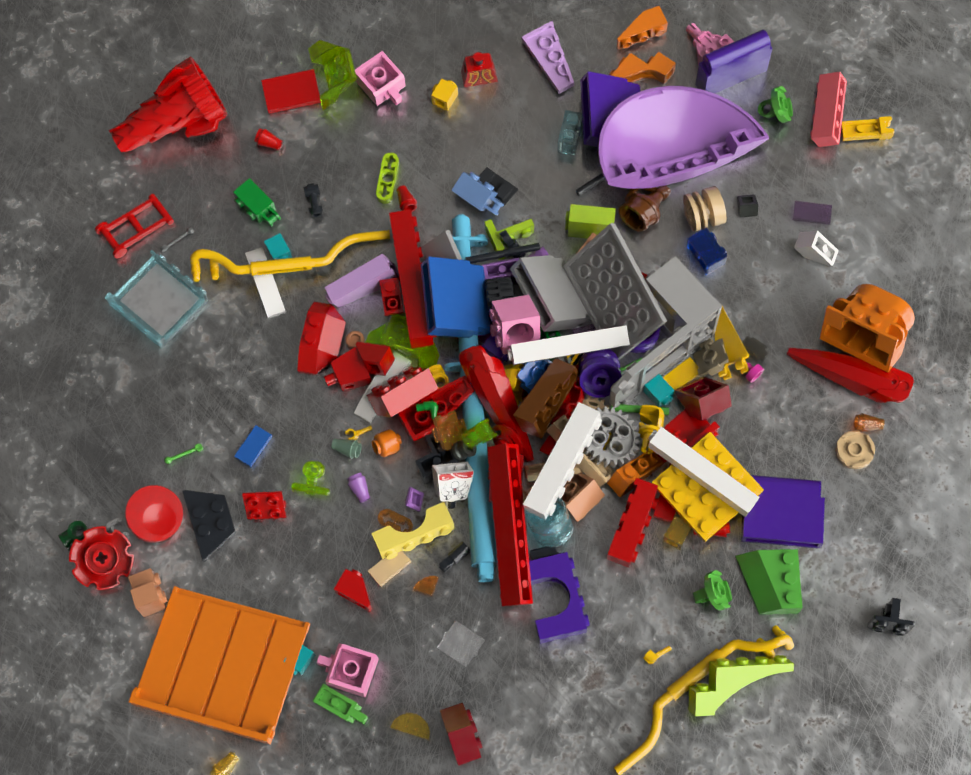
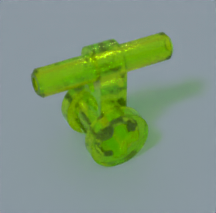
[291,461,330,496]

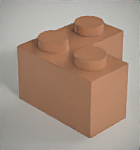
[128,568,168,617]

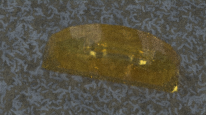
[390,713,430,740]

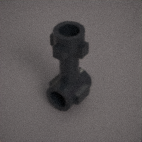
[303,183,323,218]

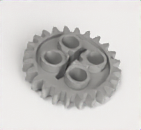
[584,406,641,468]

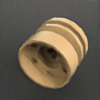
[683,186,727,232]

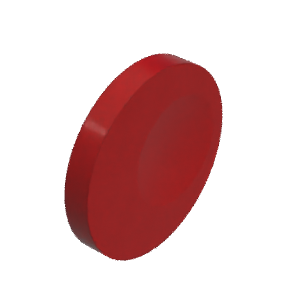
[125,485,183,543]

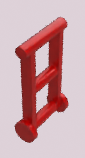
[95,194,174,259]

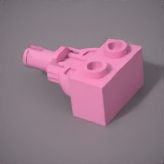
[686,23,734,65]

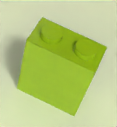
[565,204,616,239]

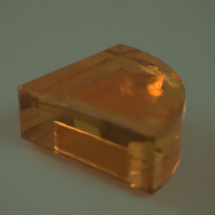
[413,576,439,596]

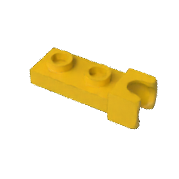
[841,116,894,141]

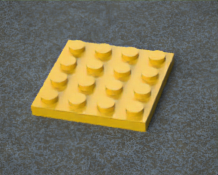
[652,432,764,542]

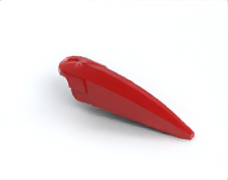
[459,345,534,462]
[787,347,914,403]

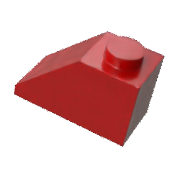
[334,569,372,612]

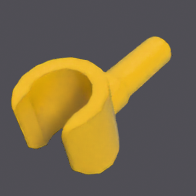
[345,425,373,440]
[643,646,672,664]

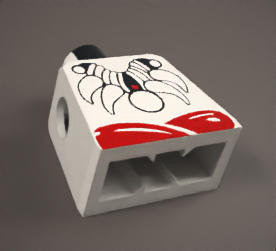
[432,462,474,509]

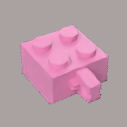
[354,51,405,106]
[317,643,379,698]

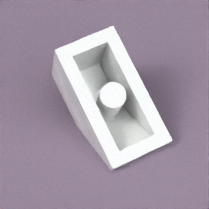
[794,231,839,267]

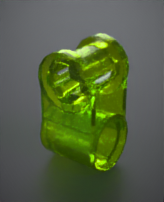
[462,418,498,448]

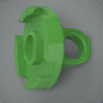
[758,86,793,123]
[693,570,732,611]

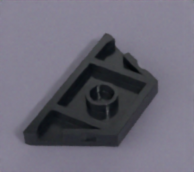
[182,490,236,562]

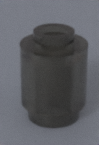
[742,336,769,363]

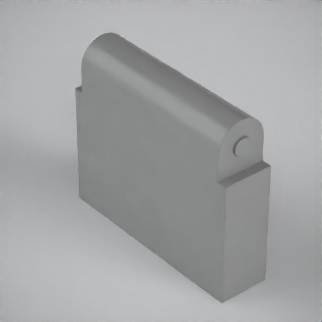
[510,255,590,332]

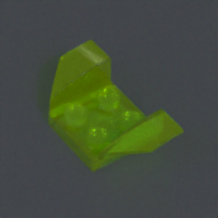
[308,40,357,110]
[365,314,440,368]

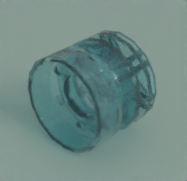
[525,498,574,547]

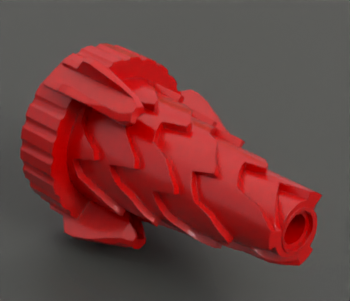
[109,56,228,152]

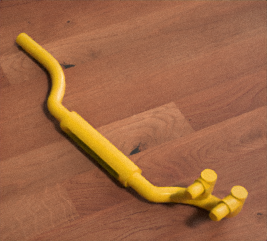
[190,230,391,282]
[613,625,794,775]

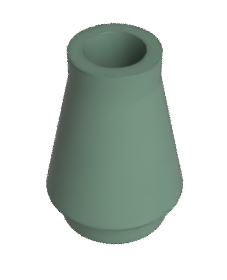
[331,438,362,459]

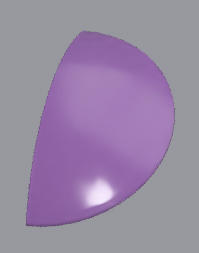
[598,86,769,189]

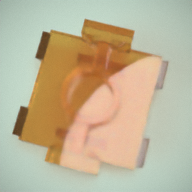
[432,410,468,450]

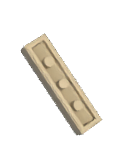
[547,415,615,487]

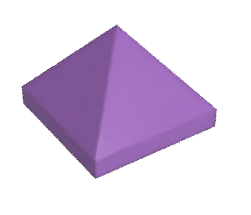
[405,487,424,512]

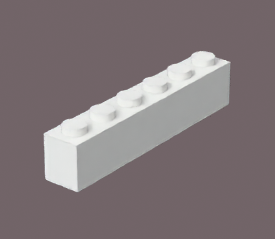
[523,402,602,520]

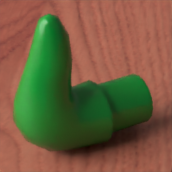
[416,401,438,421]

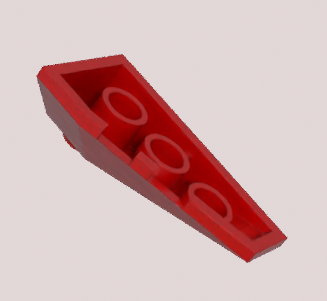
[397,375,474,441]

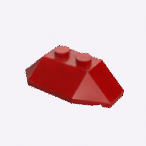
[297,301,346,375]

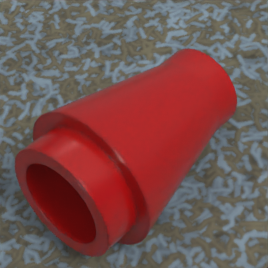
[254,128,283,151]
[396,185,417,212]

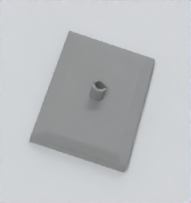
[563,223,667,360]

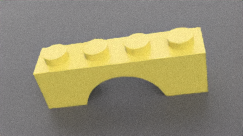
[371,502,455,559]

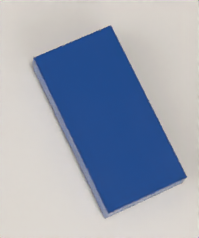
[234,425,273,468]

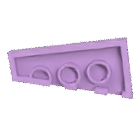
[522,21,574,94]

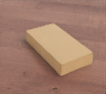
[368,551,411,587]

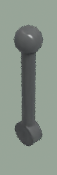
[160,227,194,252]

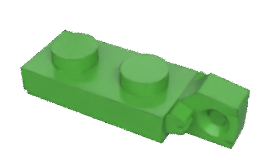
[313,684,368,725]

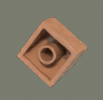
[555,473,605,522]

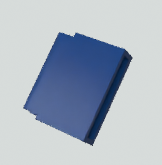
[421,257,491,338]

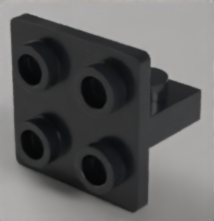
[867,598,915,636]

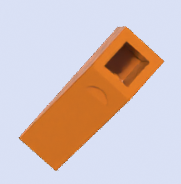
[616,6,668,50]
[607,451,666,497]

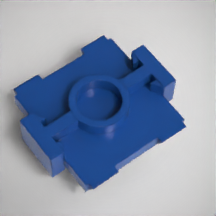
[516,359,552,394]

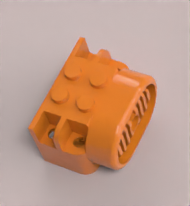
[820,284,914,372]

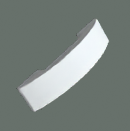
[245,247,286,318]
[354,352,411,423]

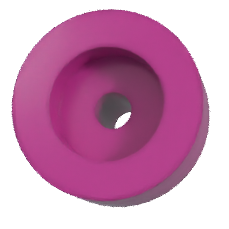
[745,363,764,383]

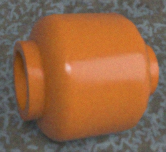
[372,429,402,457]

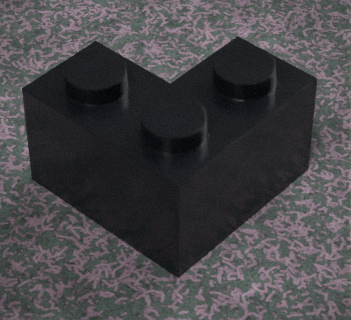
[415,428,459,484]

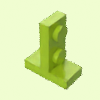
[485,219,534,260]

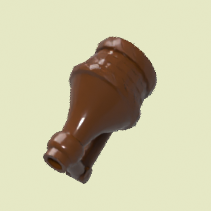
[618,185,671,232]

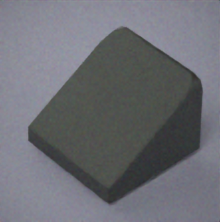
[737,194,758,217]

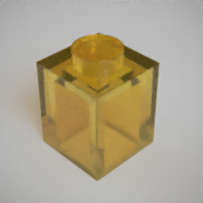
[663,516,692,550]

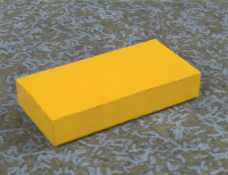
[663,357,699,395]

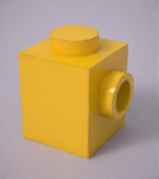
[431,78,458,111]

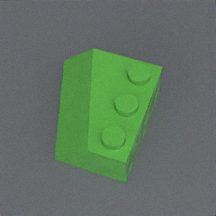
[735,549,803,614]

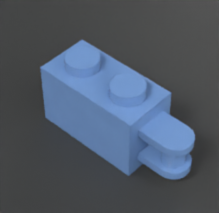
[452,171,505,216]

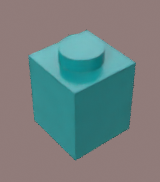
[264,233,292,260]
[643,374,674,407]
[283,645,316,676]

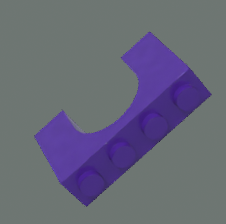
[529,552,590,644]

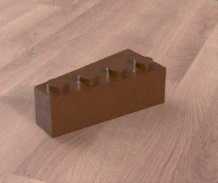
[513,358,579,440]

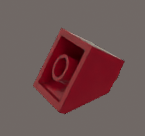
[674,377,732,420]

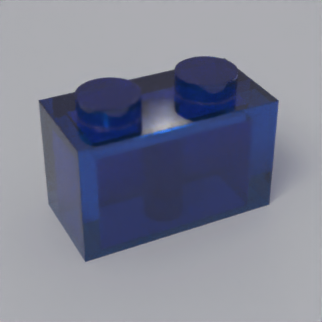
[686,227,728,275]

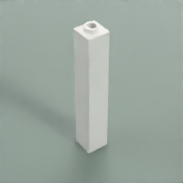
[507,325,630,365]
[648,427,759,517]

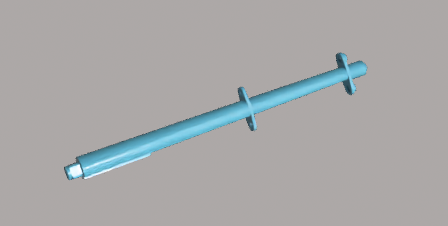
[444,214,498,583]

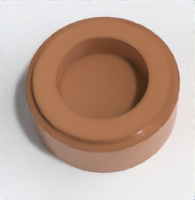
[346,331,365,350]

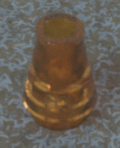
[854,413,885,432]

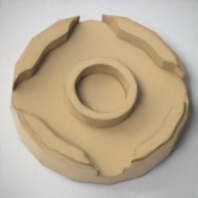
[835,430,875,469]

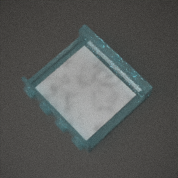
[105,250,209,349]

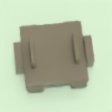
[693,338,729,377]

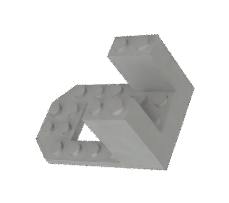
[610,256,722,408]

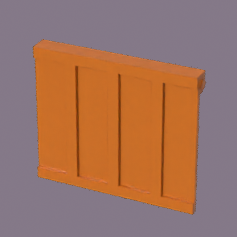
[129,586,310,745]

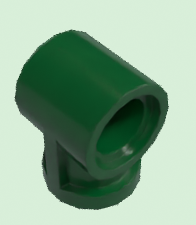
[58,521,89,551]

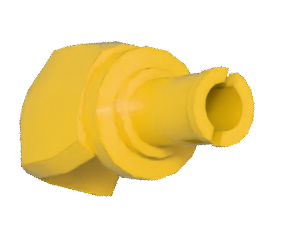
[638,405,664,454]

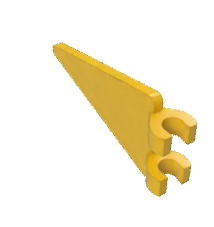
[715,306,749,380]

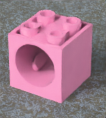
[489,295,540,354]

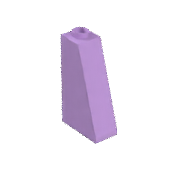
[325,254,400,308]

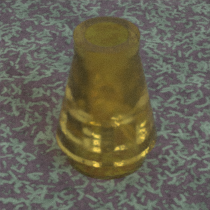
[210,751,240,775]

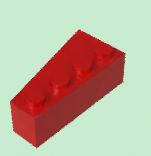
[607,478,659,568]

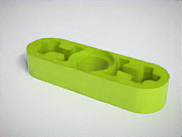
[376,153,399,204]

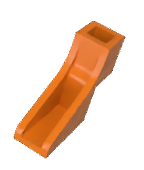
[609,51,676,84]

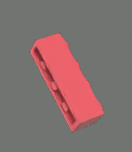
[810,72,847,147]

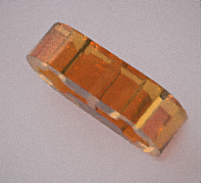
[378,509,413,532]

